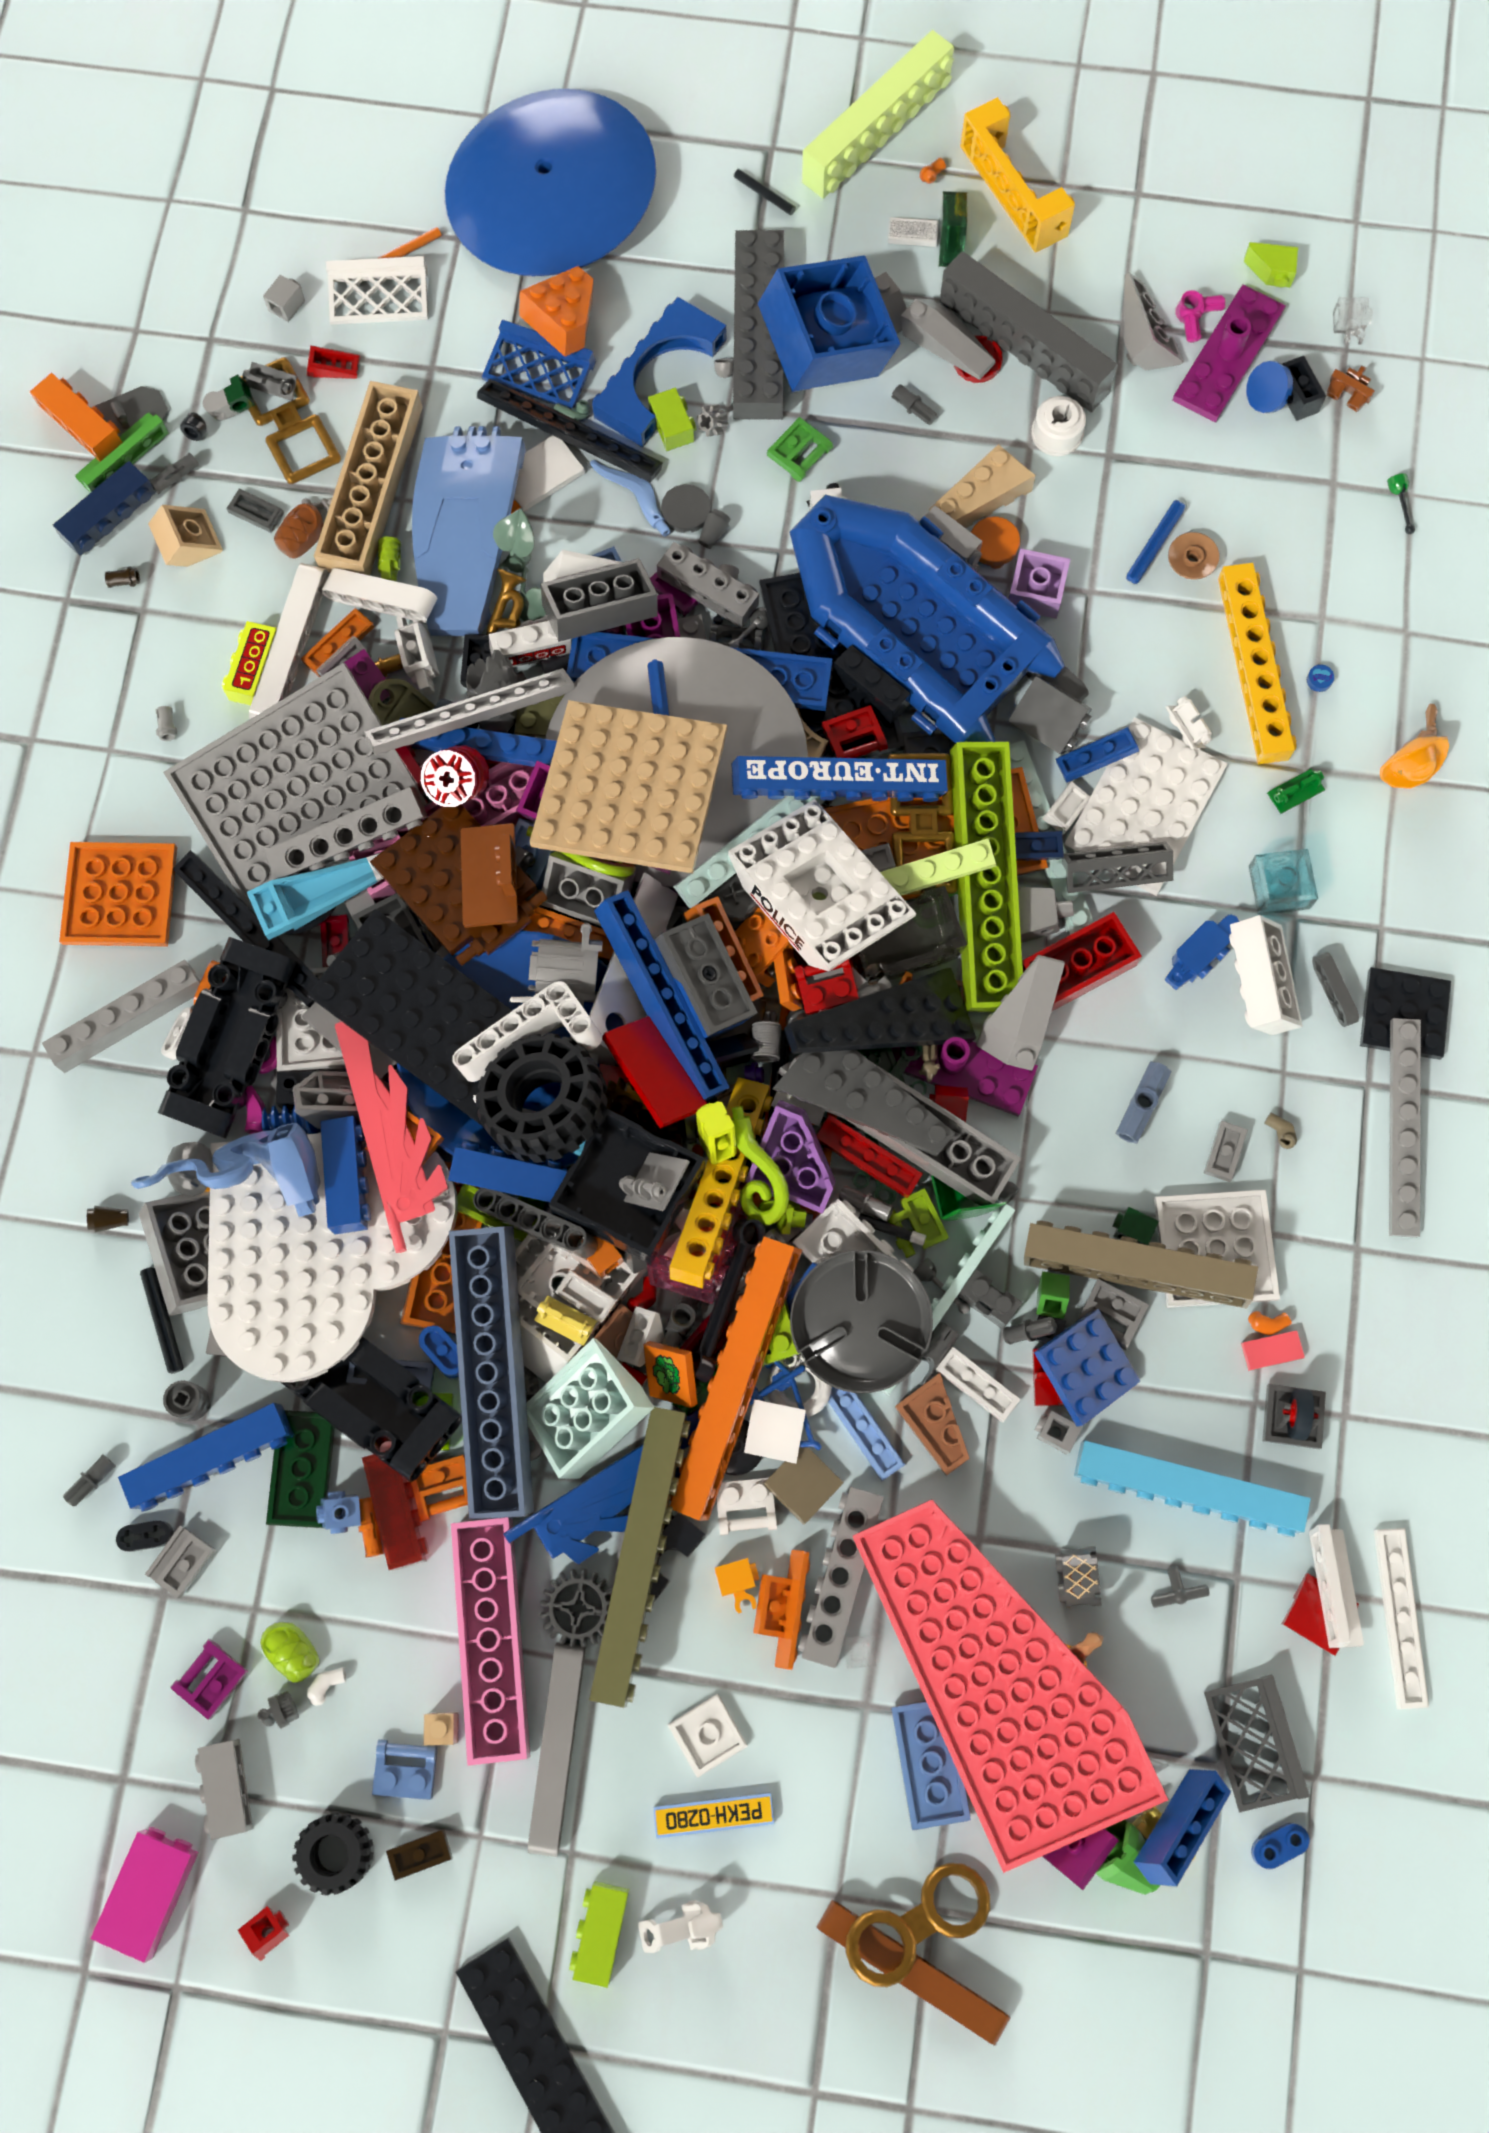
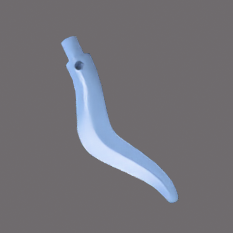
[590,460,671,537]

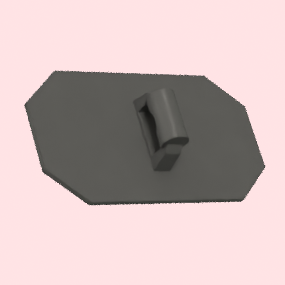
[90,386,169,437]

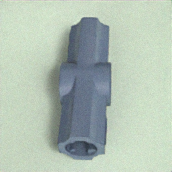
[1115,1061,1172,1144]

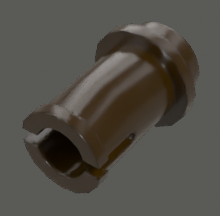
[105,566,140,588]

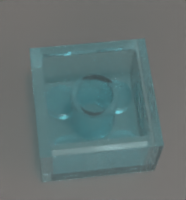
[1248,849,1319,915]

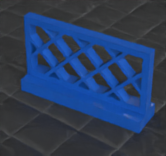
[482,319,596,409]

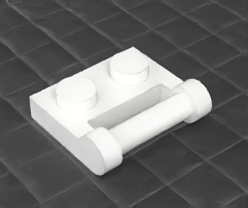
[716,1478,777,1536]

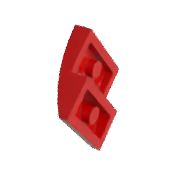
[1281,1573,1359,1656]

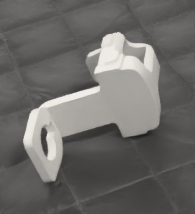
[638,1900,723,1953]

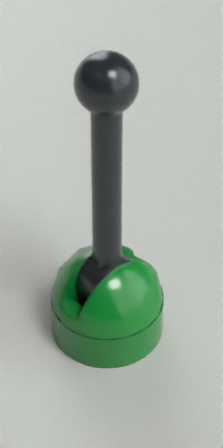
[1387,473,1415,534]

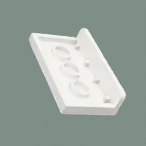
[791,1199,914,1272]

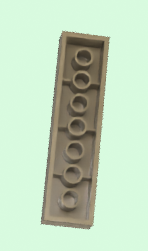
[1024,1221,1258,1309]

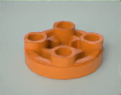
[971,517,1020,569]

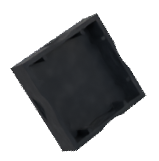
[549,1108,705,1265]

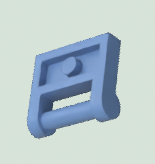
[372,1739,438,1800]

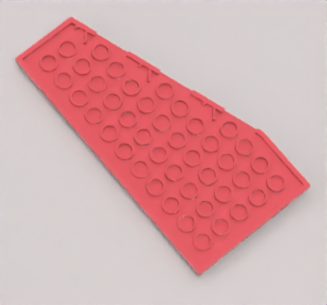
[852,1499,1168,1873]

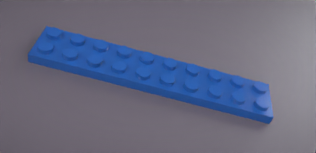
[567,632,833,711]

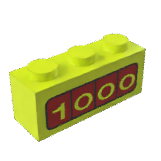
[222,621,277,705]

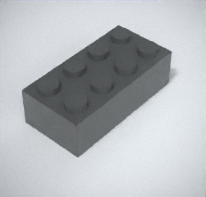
[541,558,657,642]

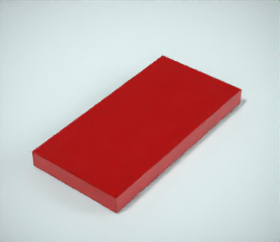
[602,1016,707,1128]

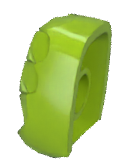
[260,1622,319,1683]

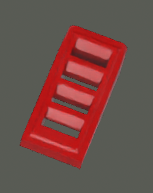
[307,345,360,379]

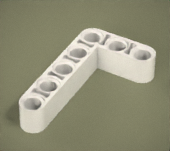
[452,981,602,1082]

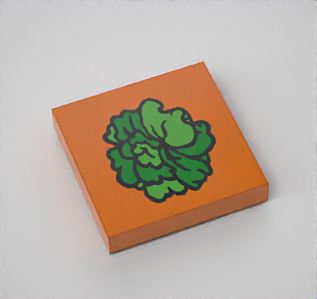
[643,1341,698,1408]

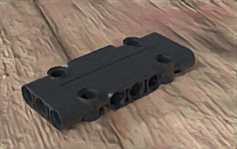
[157,937,297,1139]
[280,1337,462,1482]

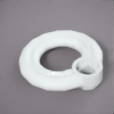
[766,1354,832,1418]

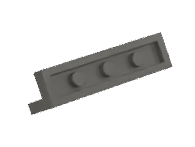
[1062,842,1173,893]

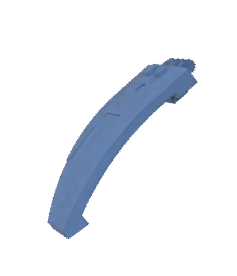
[412,426,526,636]

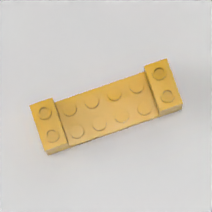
[960,97,1075,253]

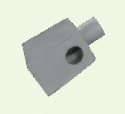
[1018,887,1074,943]

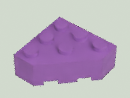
[745,1100,836,1214]

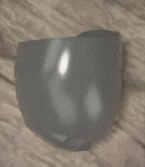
[166,1142,213,1196]

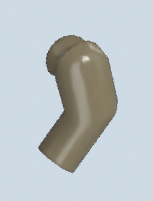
[1264,1112,1297,1149]

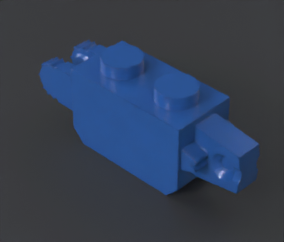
[1165,914,1240,990]

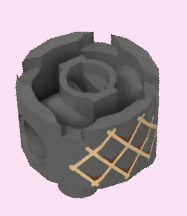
[1055,1546,1102,1608]

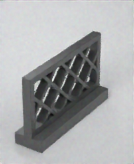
[1204,1674,1310,1812]

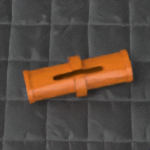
[358,1497,384,1558]

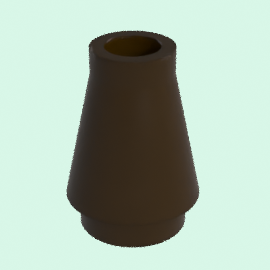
[87,1205,129,1233]

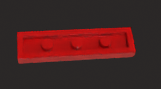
[816,1115,923,1198]

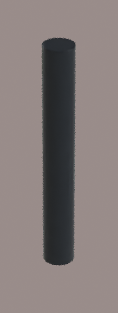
[734,169,796,216]

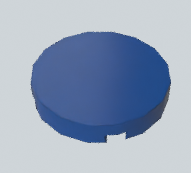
[1246,361,1293,413]

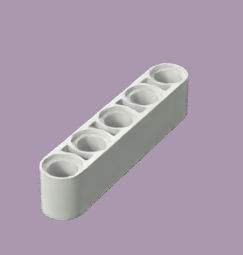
[322,568,437,622]

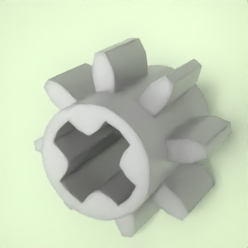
[697,404,729,437]

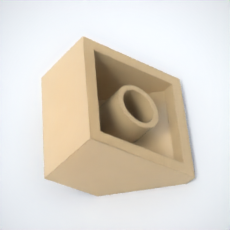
[148,505,223,567]

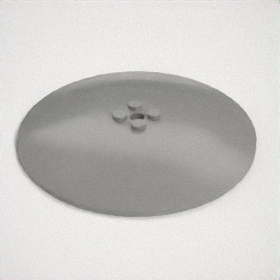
[545,637,808,888]

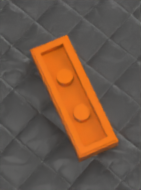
[301,607,375,677]

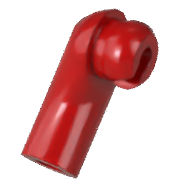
[627,1276,657,1312]

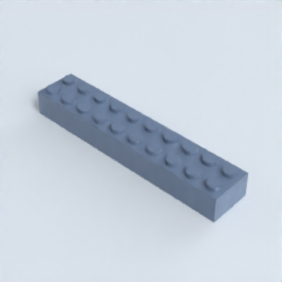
[449,1226,534,1520]

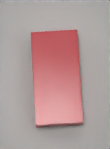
[1241,1330,1305,1371]

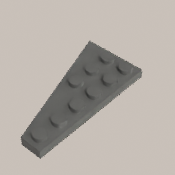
[773,1050,955,1156]

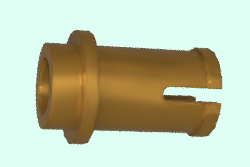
[374,653,403,678]

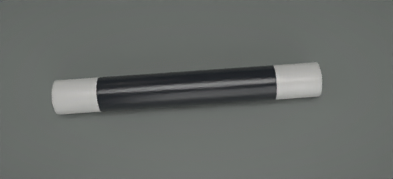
[853,1211,926,1246]

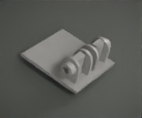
[619,1152,690,1211]

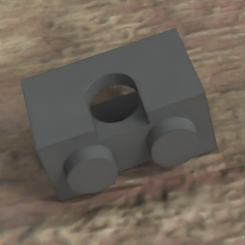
[957,1269,1022,1330]

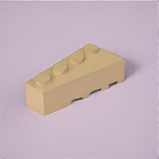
[929,444,1036,528]

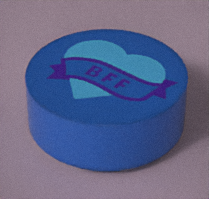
[1306,665,1334,692]

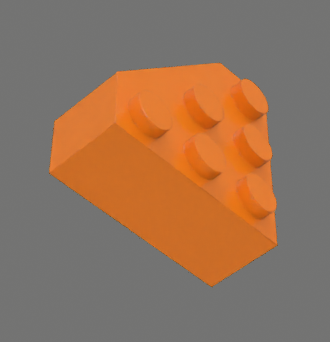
[519,266,594,357]

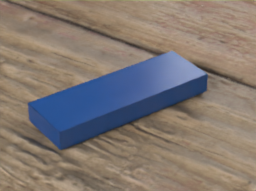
[1055,727,1139,783]

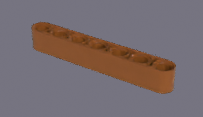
[816,1900,1011,2046]

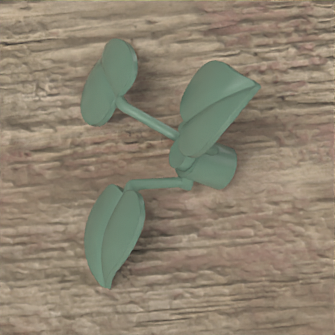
[493,509,546,622]

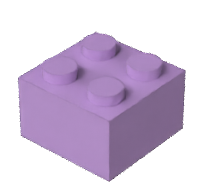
[1009,548,1070,618]

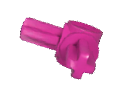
[1175,290,1225,343]

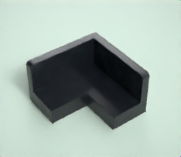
[707,1033,759,1103]

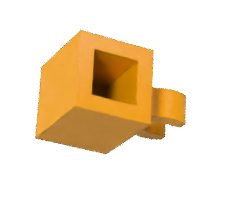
[715,1558,760,1614]

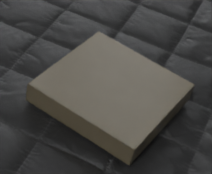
[763,1447,844,1525]

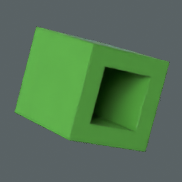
[1036,1271,1070,1319]

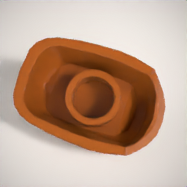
[274,503,324,558]

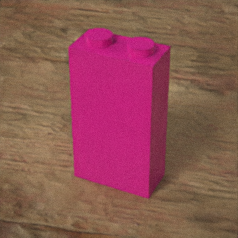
[90,1827,199,1963]

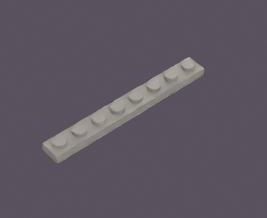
[365,668,574,755]
[1389,1018,1421,1237]

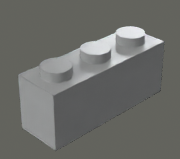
[195,1739,253,1840]

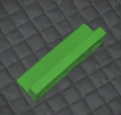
[75,413,169,493]

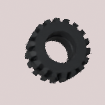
[292,1813,374,1896]

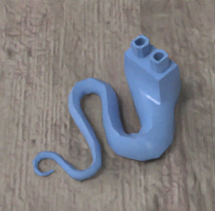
[131,1123,321,1217]

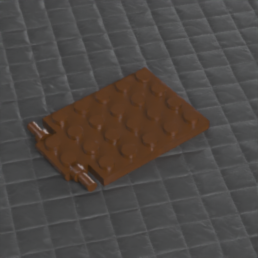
[370,804,548,966]

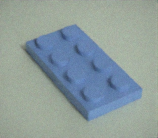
[891,1701,971,1830]

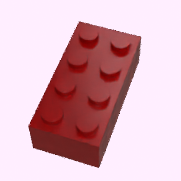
[1022,912,1142,1012]

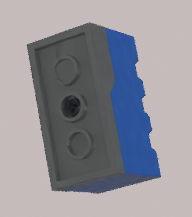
[654,913,758,1042]

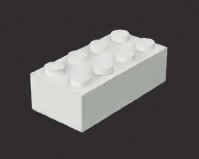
[1229,915,1303,1035]

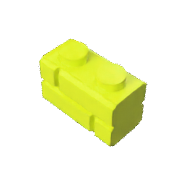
[696,1102,737,1164]

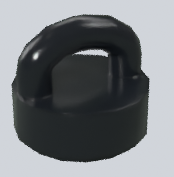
[180,412,207,441]

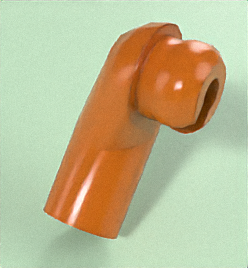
[1248,1311,1292,1335]

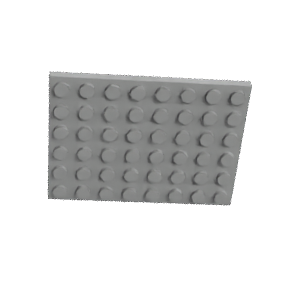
[163,663,428,909]

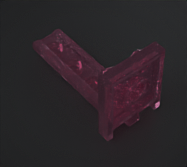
[647,1180,756,1304]

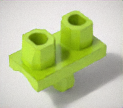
[758,1199,806,1234]

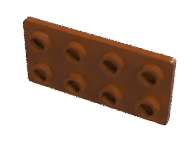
[460,823,518,928]

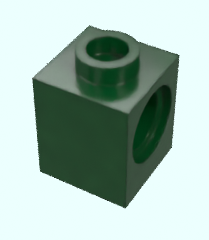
[1112,1207,1159,1245]

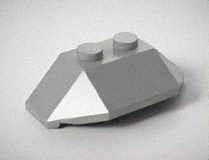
[293,1071,390,1129]

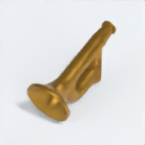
[486,568,527,635]

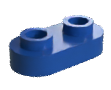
[1251,1823,1310,1869]

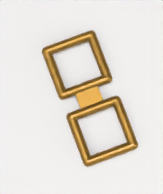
[240,357,341,484]
[888,753,958,895]

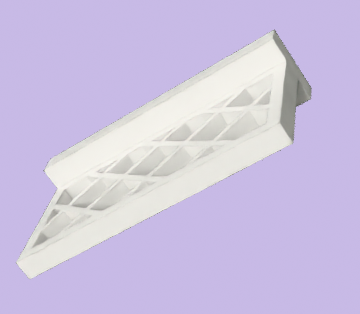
[326,256,428,325]

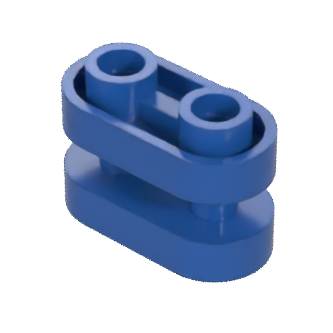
[419,1326,459,1380]

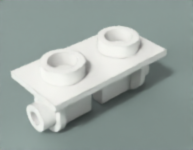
[1166,696,1212,750]

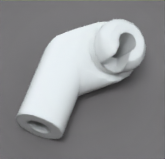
[307,1668,346,1705]

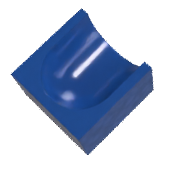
[758,255,901,392]

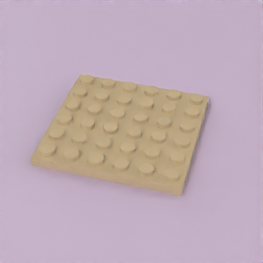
[530,700,728,874]

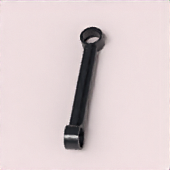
[692,1218,765,1383]

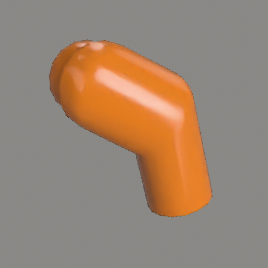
[919,158,946,184]

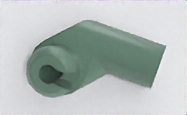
[553,400,590,421]

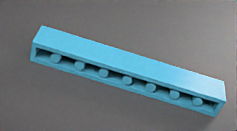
[1074,1441,1311,1537]

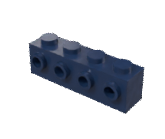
[53,461,156,556]

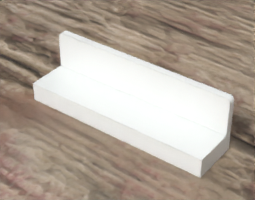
[1309,1524,1364,1648]

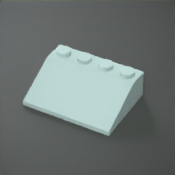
[526,1338,654,1479]

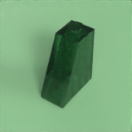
[938,191,967,267]

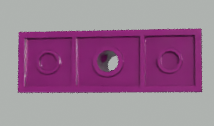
[1172,284,1286,423]
[891,1037,1038,1117]

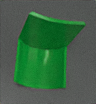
[931,1175,1006,1221]

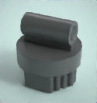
[257,1691,299,1729]

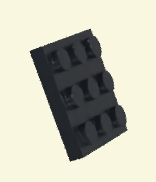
[1360,967,1451,1060]

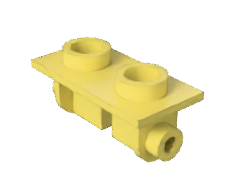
[534,1295,597,1346]

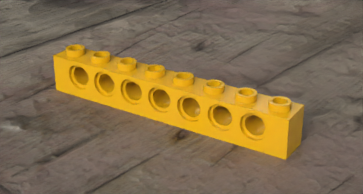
[1218,563,1297,764]
[670,1077,773,1289]

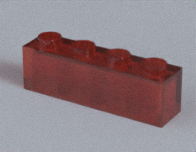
[362,1450,429,1571]

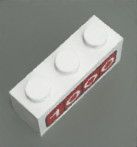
[489,621,571,667]

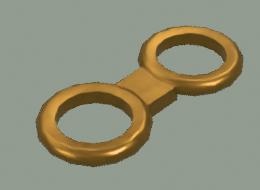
[846,1862,990,1987]

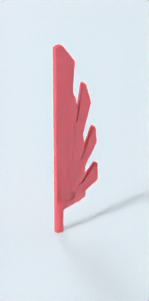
[335,1022,448,1253]

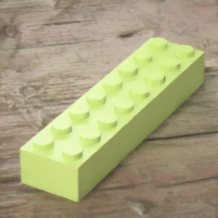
[802,30,954,199]

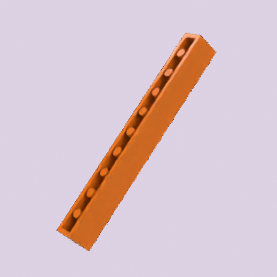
[670,1236,802,1521]

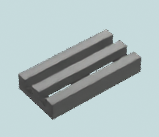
[226,488,284,533]

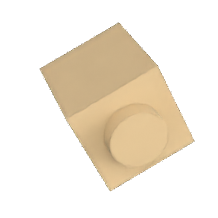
[424,1712,459,1745]

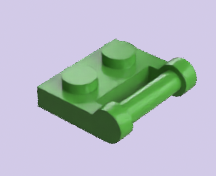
[767,417,833,482]

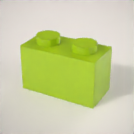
[648,387,697,452]

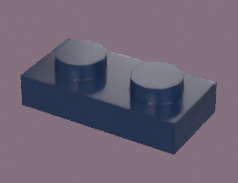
[1015,831,1064,861]

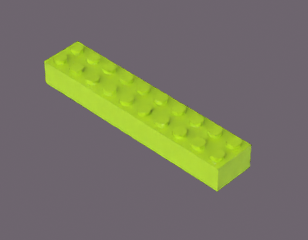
[950,742,1023,1012]

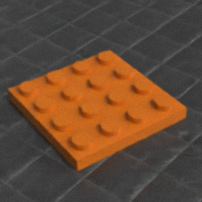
[59,842,178,947]

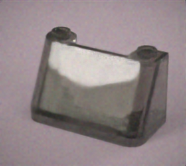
[851,885,967,986]

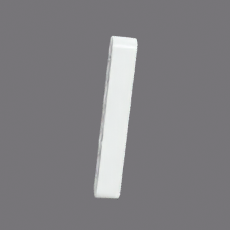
[249,563,328,719]

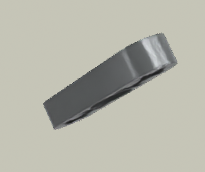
[1312,952,1359,1027]

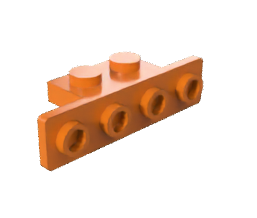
[753,1550,810,1670]

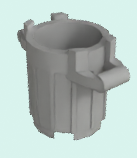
[528,923,603,1010]

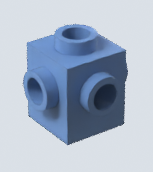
[316,1491,361,1534]

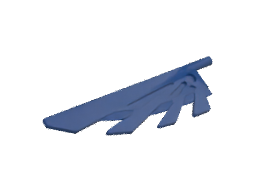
[503,1408,700,1564]

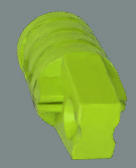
[378,537,401,582]

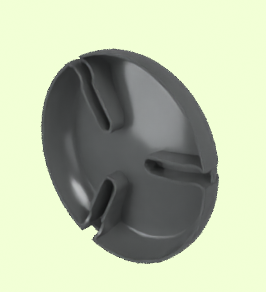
[790,1250,933,1393]

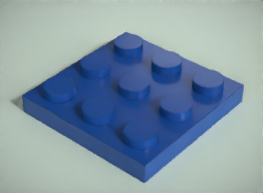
[1034,1308,1141,1426]

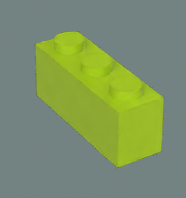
[569,1881,629,1988]

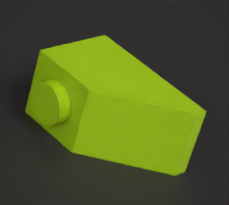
[1244,242,1298,288]

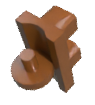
[1326,365,1375,412]

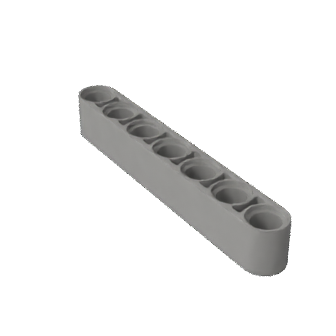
[528,1642,585,1857]

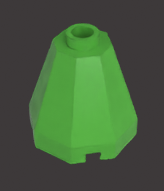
[1095,1820,1160,1895]

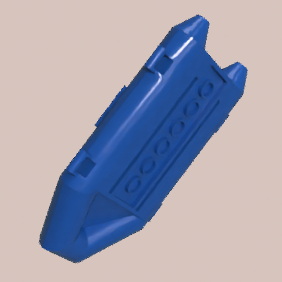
[789,494,1065,744]

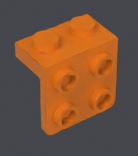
[735,908,790,988]

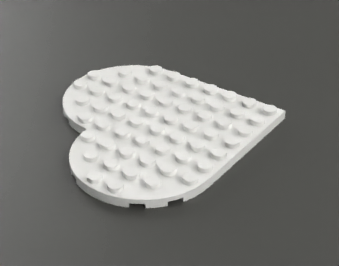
[208,1133,458,1382]

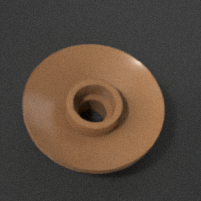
[1168,532,1219,579]

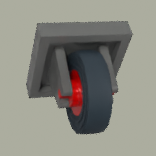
[1262,1384,1326,1449]

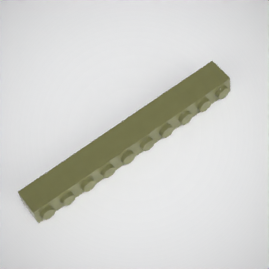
[589,1407,691,1708]

